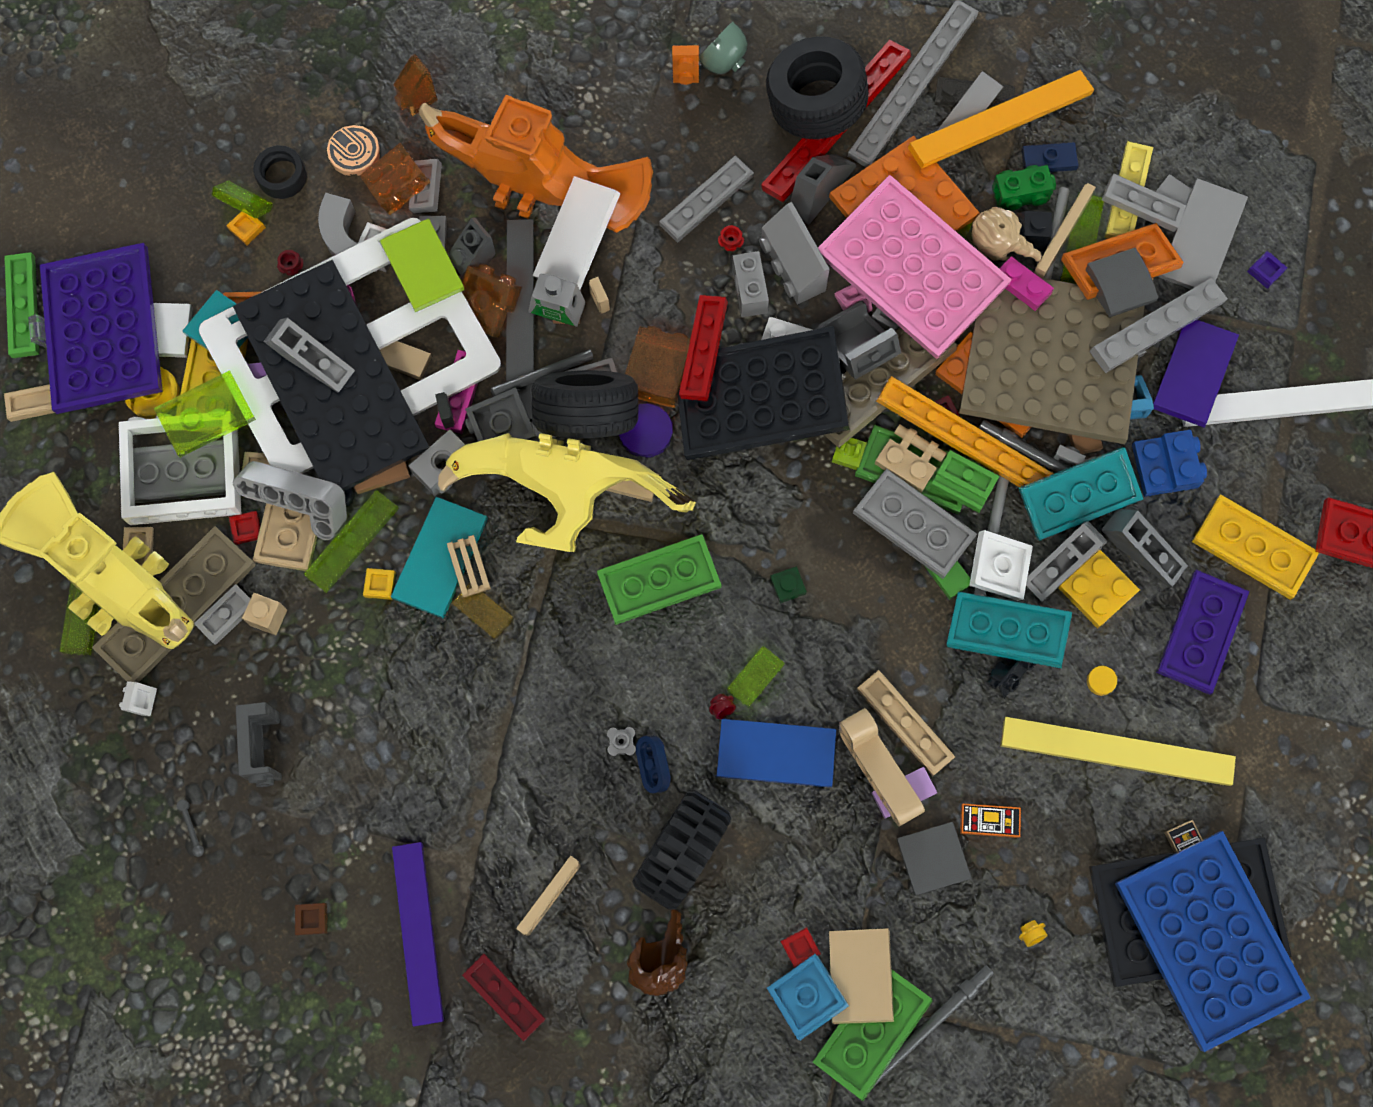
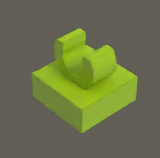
[832,438,867,470]

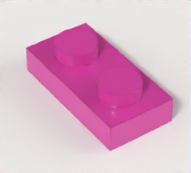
[999,256,1054,311]

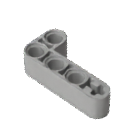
[233,461,347,540]

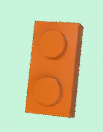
[672,45,699,85]

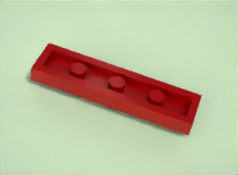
[679,295,728,401]

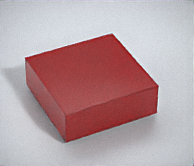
[229,511,261,545]
[780,927,821,968]

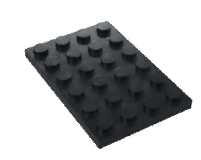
[673,326,850,460]
[1089,837,1292,987]

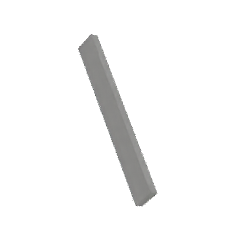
[847,0,979,167]

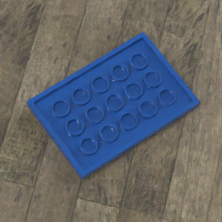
[1115,831,1311,1052]

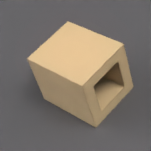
[242,593,287,635]

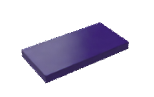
[1153,320,1239,428]
[1156,570,1250,695]

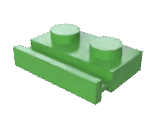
[930,450,1000,513]

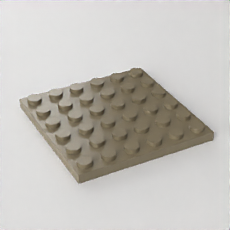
[959,278,1145,445]

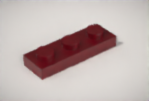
[462,954,546,1041]

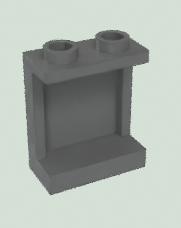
[817,301,901,380]
[236,702,282,787]

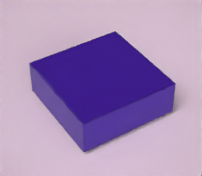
[1247,251,1287,289]

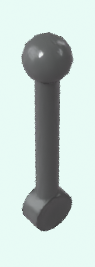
[177,799,204,857]

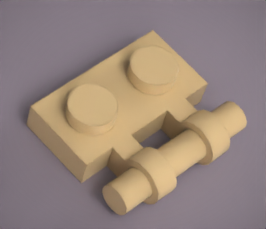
[875,424,947,493]

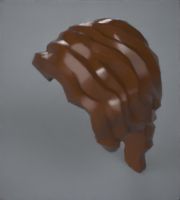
[627,909,688,996]

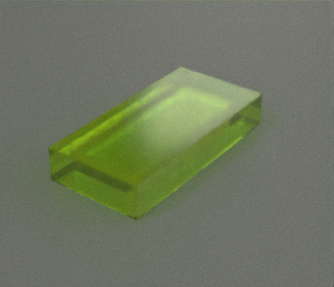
[212,181,273,218]
[727,646,785,708]

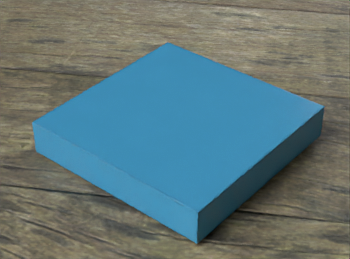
[767,954,849,1041]

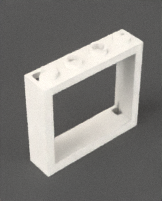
[119,409,242,525]

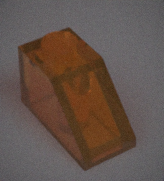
[393,54,438,116]

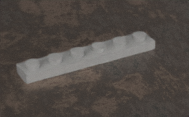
[1089,278,1228,373]

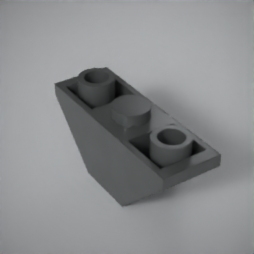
[790,154,856,225]
[448,218,496,286]

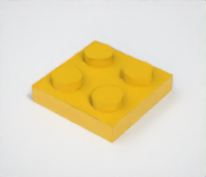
[1058,550,1140,629]

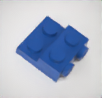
[1132,430,1207,497]

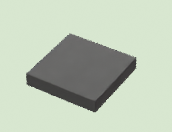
[896,822,972,896]

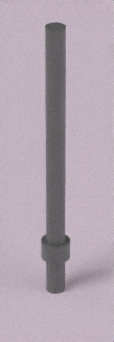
[979,420,1127,510]
[873,965,994,1087]

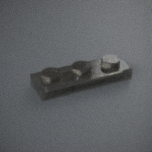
[934,77,1015,110]

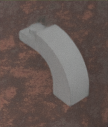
[318,193,390,272]

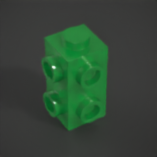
[992,165,1056,211]

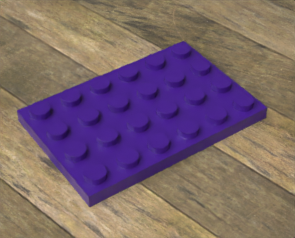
[40,243,163,414]

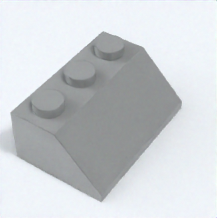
[759,202,829,305]

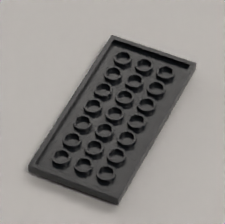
[233,259,430,491]

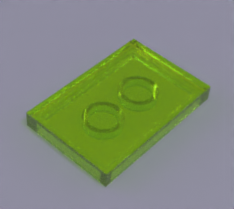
[154,371,256,458]

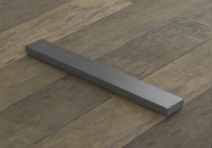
[506,219,534,422]

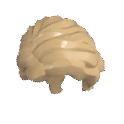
[972,207,1041,262]

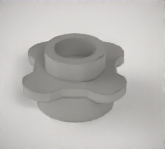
[607,727,636,756]

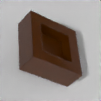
[295,903,327,936]

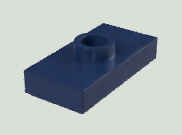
[1021,142,1079,172]

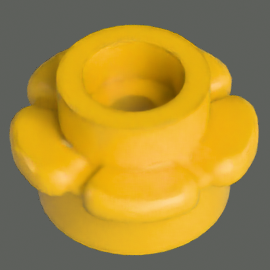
[1019,920,1048,947]

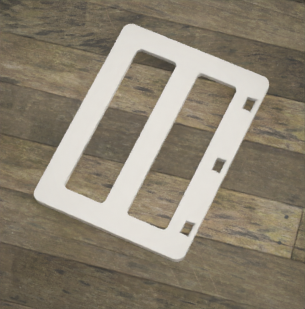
[199,218,501,474]

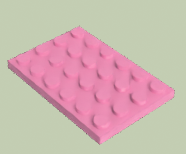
[818,175,1012,359]

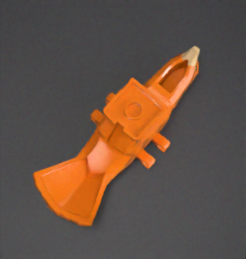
[419,95,653,233]

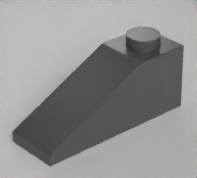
[1102,509,1188,587]

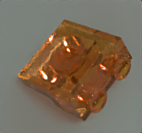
[360,143,430,215]
[462,263,522,337]

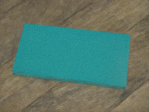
[1018,447,1143,540]
[391,497,488,619]
[947,592,1072,669]

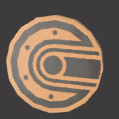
[327,125,380,176]

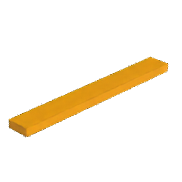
[908,70,1094,169]
[876,376,1054,487]

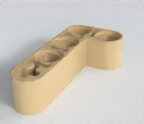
[839,708,925,827]

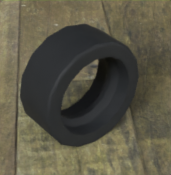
[253,145,307,199]

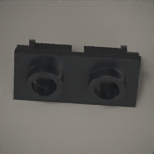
[986,658,1036,699]

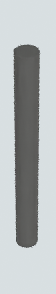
[491,349,594,397]

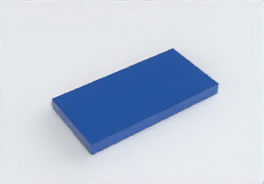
[717,719,836,788]

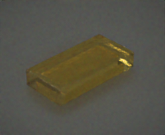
[452,583,513,640]

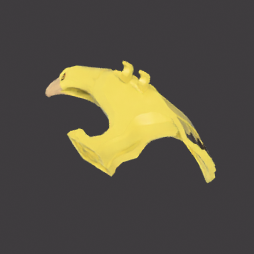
[438,433,696,552]
[0,472,194,649]

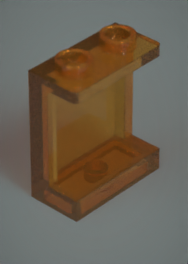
[625,326,690,408]

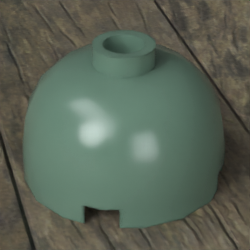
[699,22,748,74]

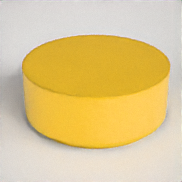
[1087,666,1117,696]

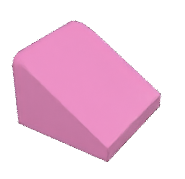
[834,285,873,313]

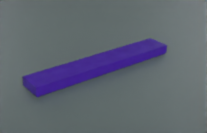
[392,842,444,1027]

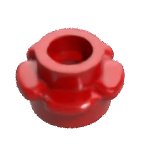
[718,225,744,251]

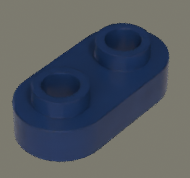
[636,735,671,793]

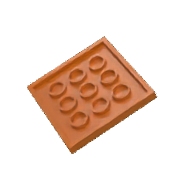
[829,136,980,232]

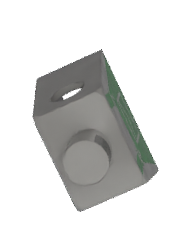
[528,274,585,327]

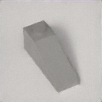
[263,318,355,392]
[1026,521,1108,601]

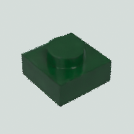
[770,566,807,603]

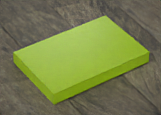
[379,218,464,313]

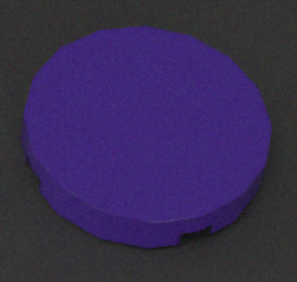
[619,404,673,458]

